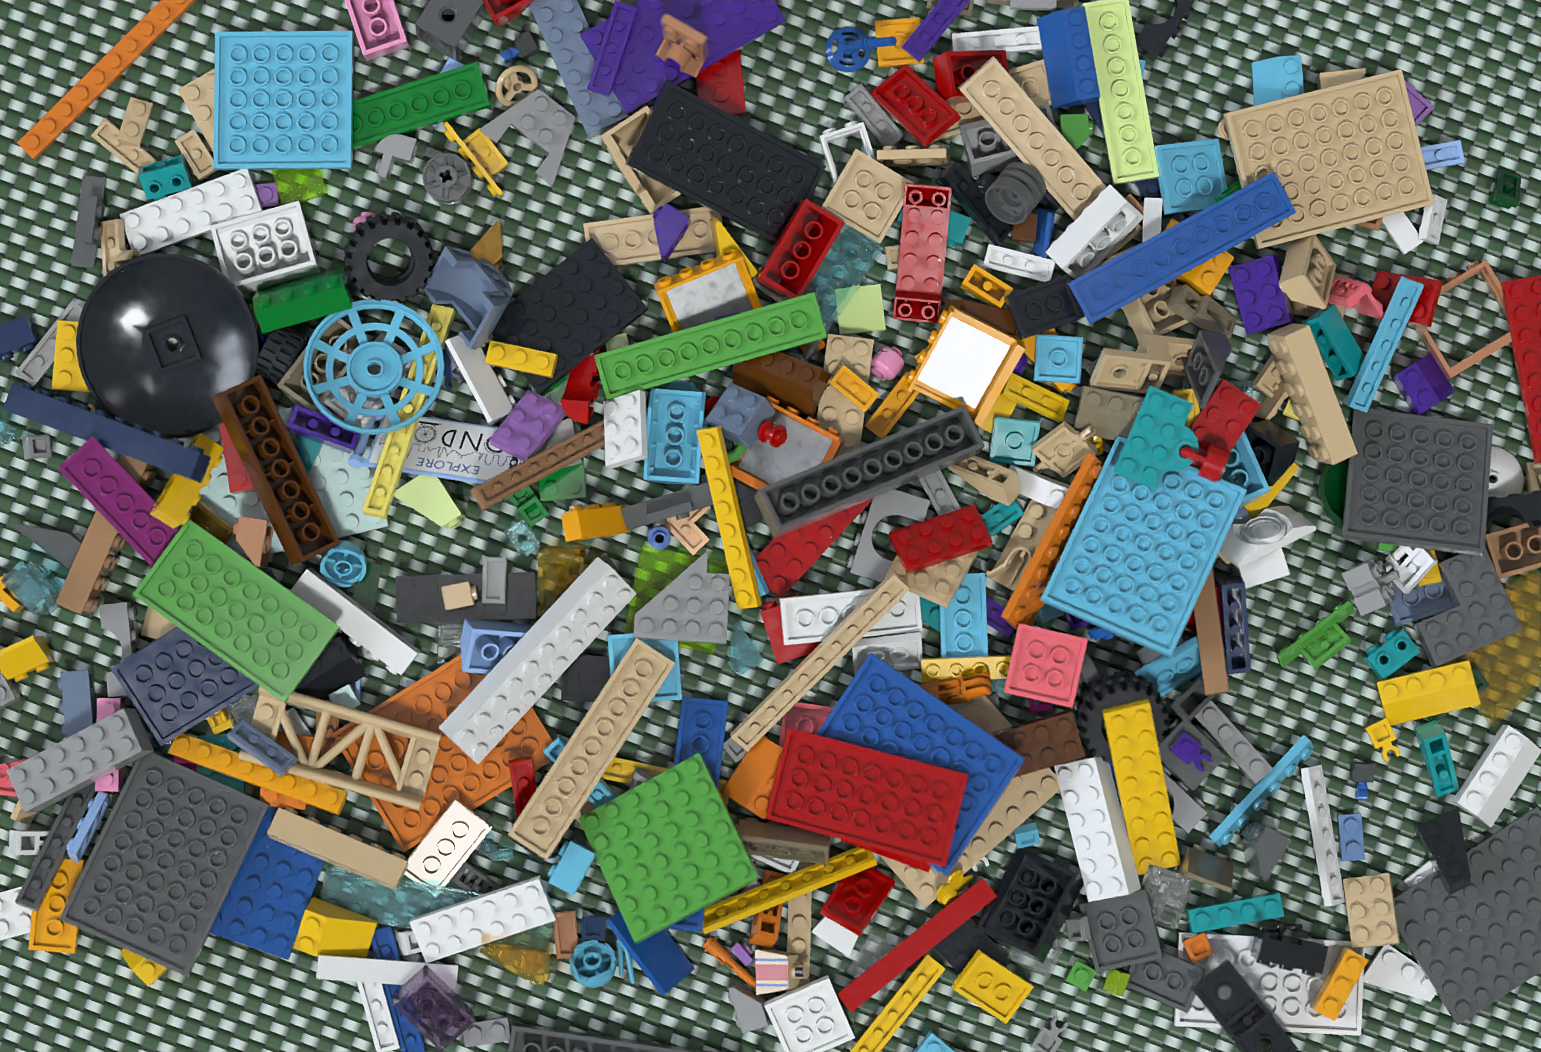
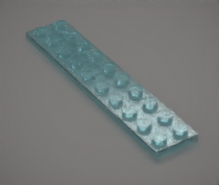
[321,867,555,952]

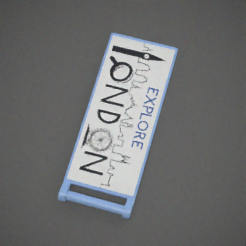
[348,415,523,490]

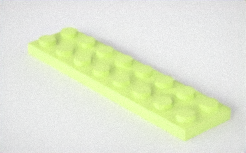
[1082,0,1159,185]

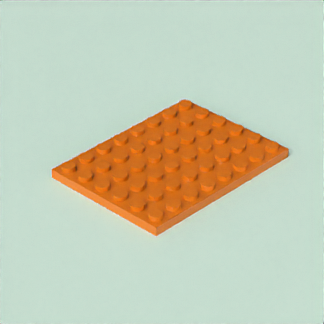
[331,654,553,853]

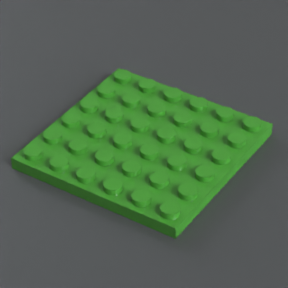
[578,753,760,943]

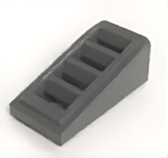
[451,861,503,897]

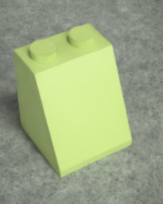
[394,475,466,530]

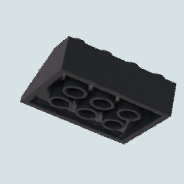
[976,848,1084,964]

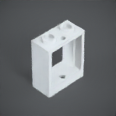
[819,121,876,184]

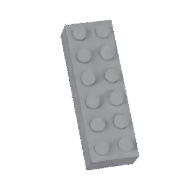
[6,708,154,813]

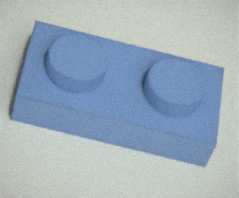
[1337,813,1365,862]

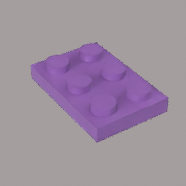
[489,390,566,461]

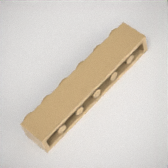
[267,807,408,891]

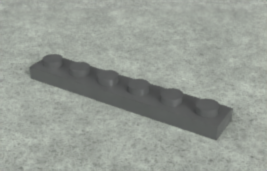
[15,783,98,912]

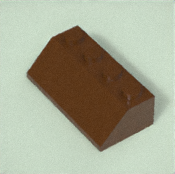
[733,351,831,417]

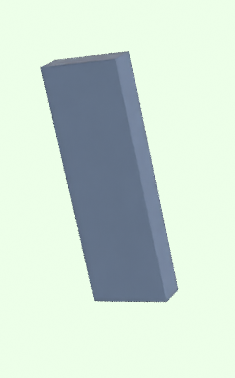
[227,719,298,777]

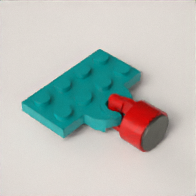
[1113,386,1231,490]

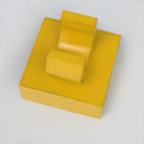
[207,706,237,735]

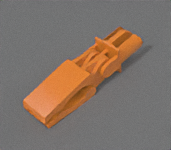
[920,671,992,705]

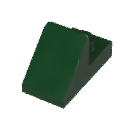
[1489,169,1521,209]

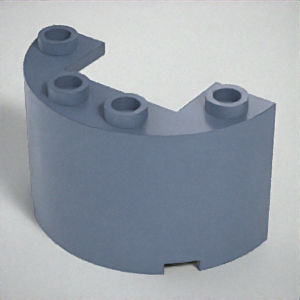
[423,246,512,350]

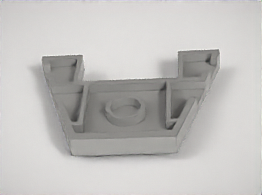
[480,89,575,185]

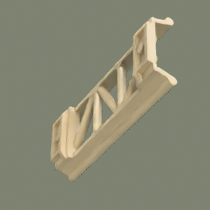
[238,686,441,810]

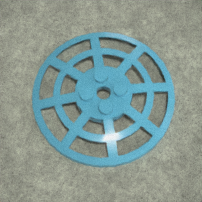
[303,299,444,435]

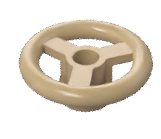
[495,65,538,107]

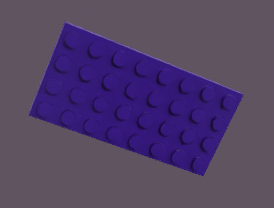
[580,0,786,115]

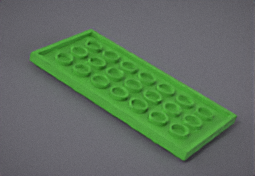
[133,519,340,703]

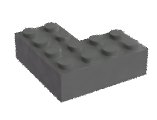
[1413,548,1523,667]

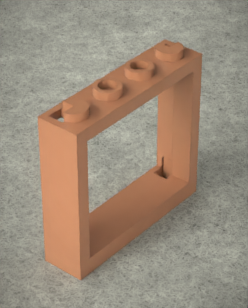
[1412,260,1512,380]

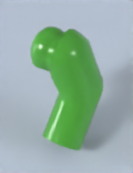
[727,442,748,463]

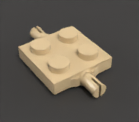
[1031,421,1097,478]

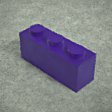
[286,405,360,454]

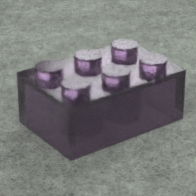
[392,965,476,1052]

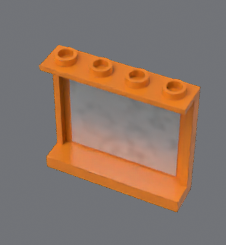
[730,396,844,490]

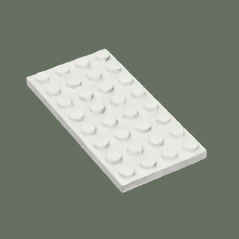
[1174,932,1365,1036]

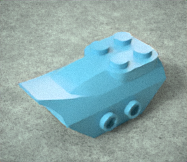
[644,381,708,485]

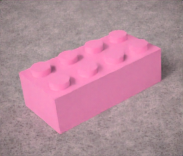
[345,0,410,61]

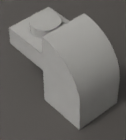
[375,134,419,181]

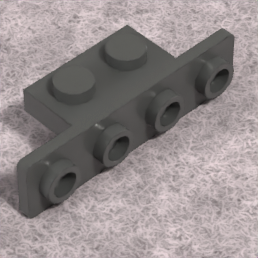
[71,175,106,269]
[621,482,713,530]

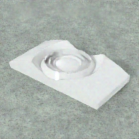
[1219,506,1316,568]

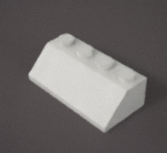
[1046,185,1145,279]
[445,335,517,426]
[1451,725,1541,828]

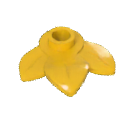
[936,870,974,907]

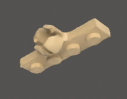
[100,219,142,278]

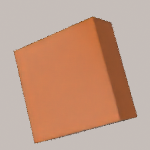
[1182,932,1213,963]

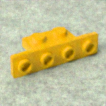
[443,122,509,199]
[921,655,1011,682]

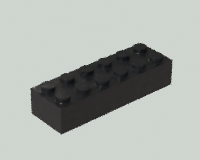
[396,572,538,623]

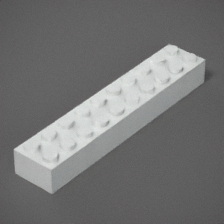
[438,557,637,764]

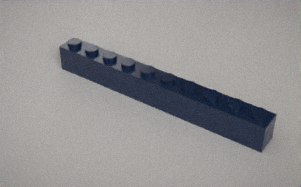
[3,383,211,483]

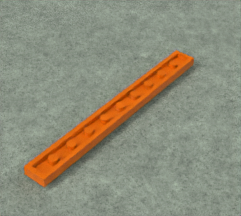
[17,0,197,160]

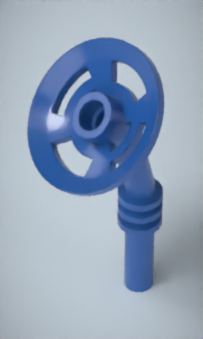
[826,27,896,73]

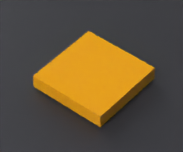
[874,17,924,68]

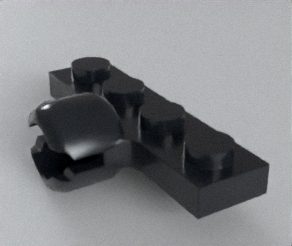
[938,162,1012,246]

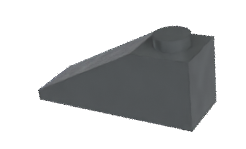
[14,524,84,569]

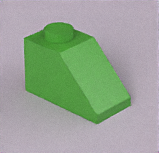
[1058,114,1093,151]

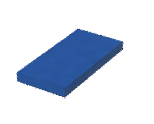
[605,910,695,996]

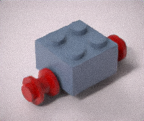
[704,383,787,449]

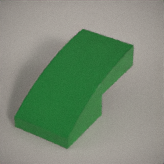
[509,486,549,527]

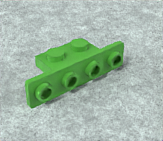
[1277,601,1354,670]

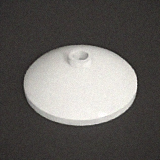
[1488,446,1524,498]

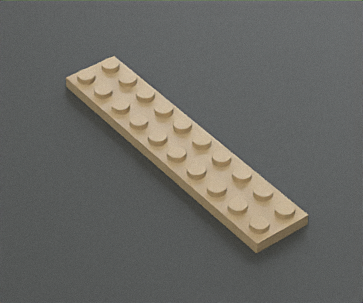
[958,57,1143,259]
[507,638,676,860]

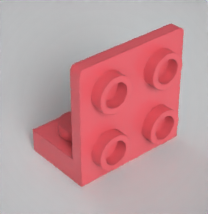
[1328,276,1385,320]

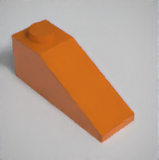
[749,870,787,948]

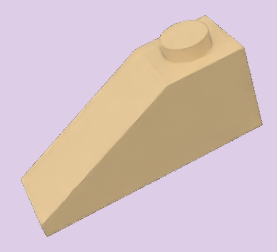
[948,456,1022,506]

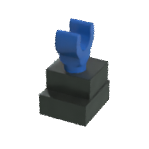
[500,30,541,64]
[1351,761,1376,801]

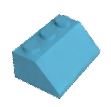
[1251,55,1304,106]
[1221,431,1271,508]

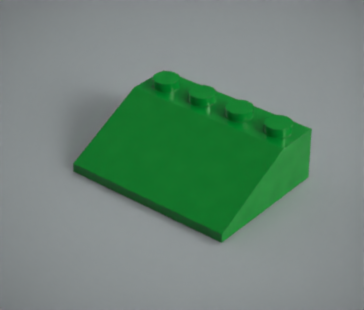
[253,265,352,333]

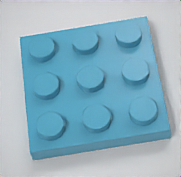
[1154,139,1227,215]
[607,633,682,702]

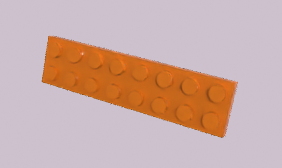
[1001,453,1104,630]

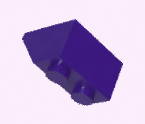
[652,203,691,263]
[1391,353,1455,415]

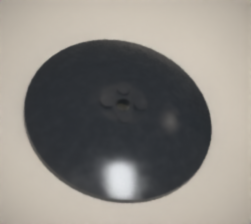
[76,253,260,439]

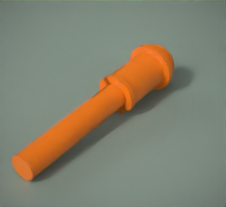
[702,936,756,991]

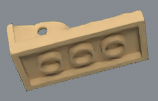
[986,499,1057,592]

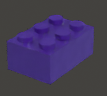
[1229,255,1296,335]

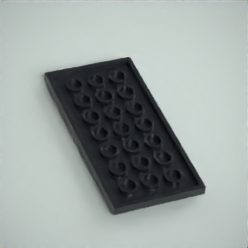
[625,81,826,244]

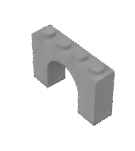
[847,489,930,583]

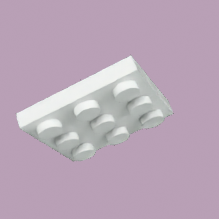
[764,975,855,1052]

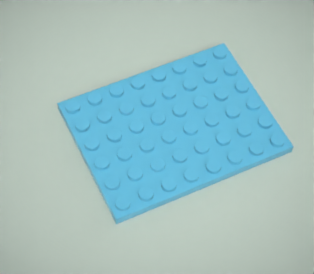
[1041,436,1247,658]

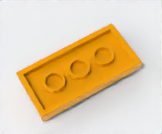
[28,858,86,954]

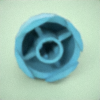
[320,540,367,587]
[569,940,616,988]

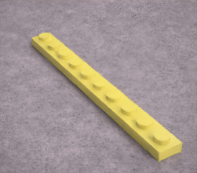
[362,304,456,519]

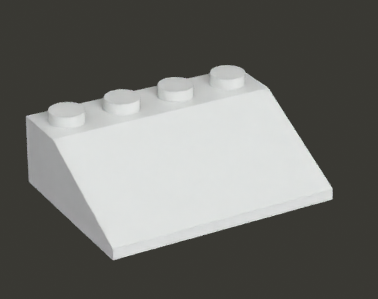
[210,201,320,294]

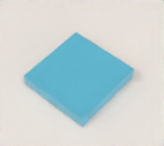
[1033,334,1083,384]

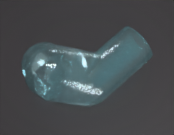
[481,838,514,861]

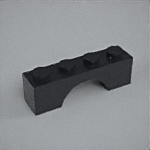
[1136,0,1200,61]
[1486,490,1541,529]

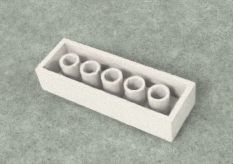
[1054,756,1141,902]

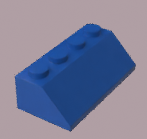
[1037,6,1100,109]

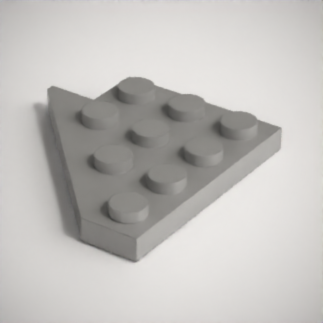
[633,553,730,644]

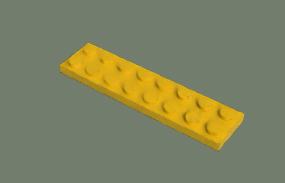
[1102,699,1181,875]

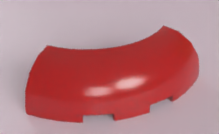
[560,346,604,424]

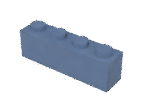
[58,670,97,739]

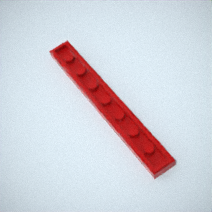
[837,878,997,1012]

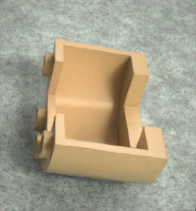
[600,105,680,214]

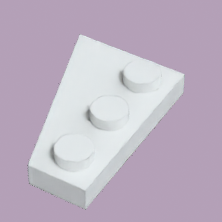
[1363,945,1436,1002]

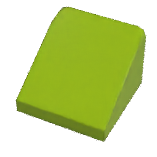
[1103,969,1130,997]

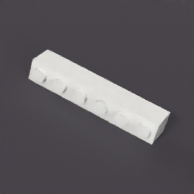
[291,567,421,675]

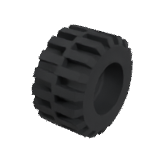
[256,326,309,385]

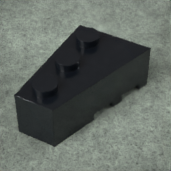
[1416,807,1471,895]
[1250,928,1329,977]

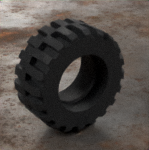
[344,212,435,303]
[1075,671,1169,763]

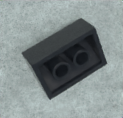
[294,635,367,711]

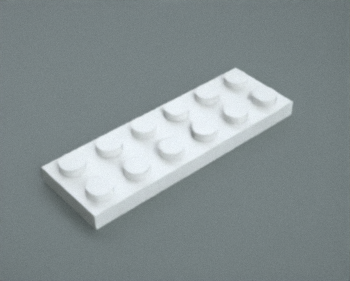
[119,169,263,256]
[779,588,922,645]
[409,876,557,963]

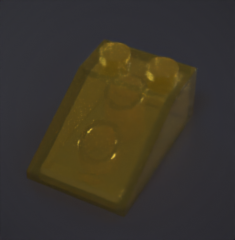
[537,546,587,617]
[480,943,554,985]

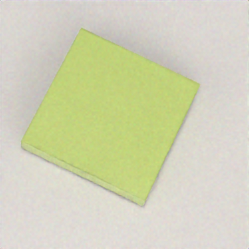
[835,284,886,335]

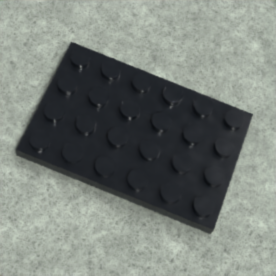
[492,238,649,395]

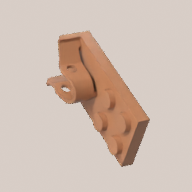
[655,13,709,77]

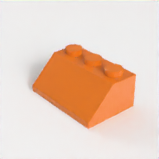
[721,736,783,820]

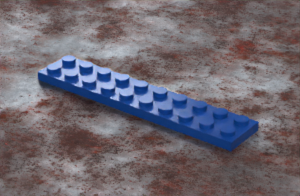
[1068,172,1296,324]
[666,697,729,933]

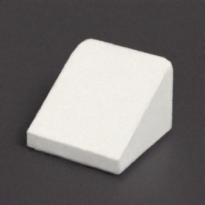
[396,930,421,956]

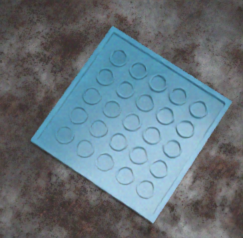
[213,31,354,170]

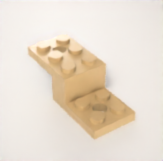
[1090,334,1195,394]

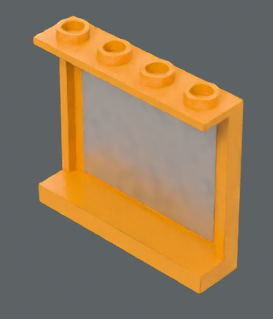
[653,249,762,333]
[906,305,1025,427]

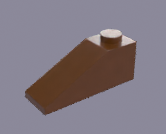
[944,299,1016,336]

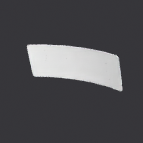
[1142,198,1163,243]

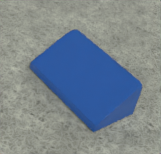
[1033,208,1055,258]

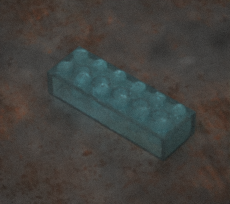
[782,224,883,363]

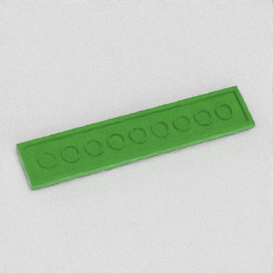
[594,292,828,400]

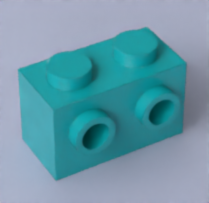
[138,155,192,200]
[1363,629,1420,680]

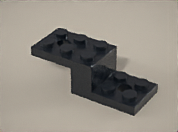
[1191,959,1298,1052]

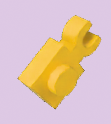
[1365,718,1400,762]

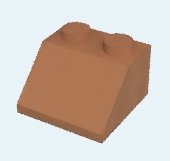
[233,516,274,568]

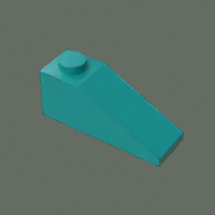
[1414,720,1459,797]

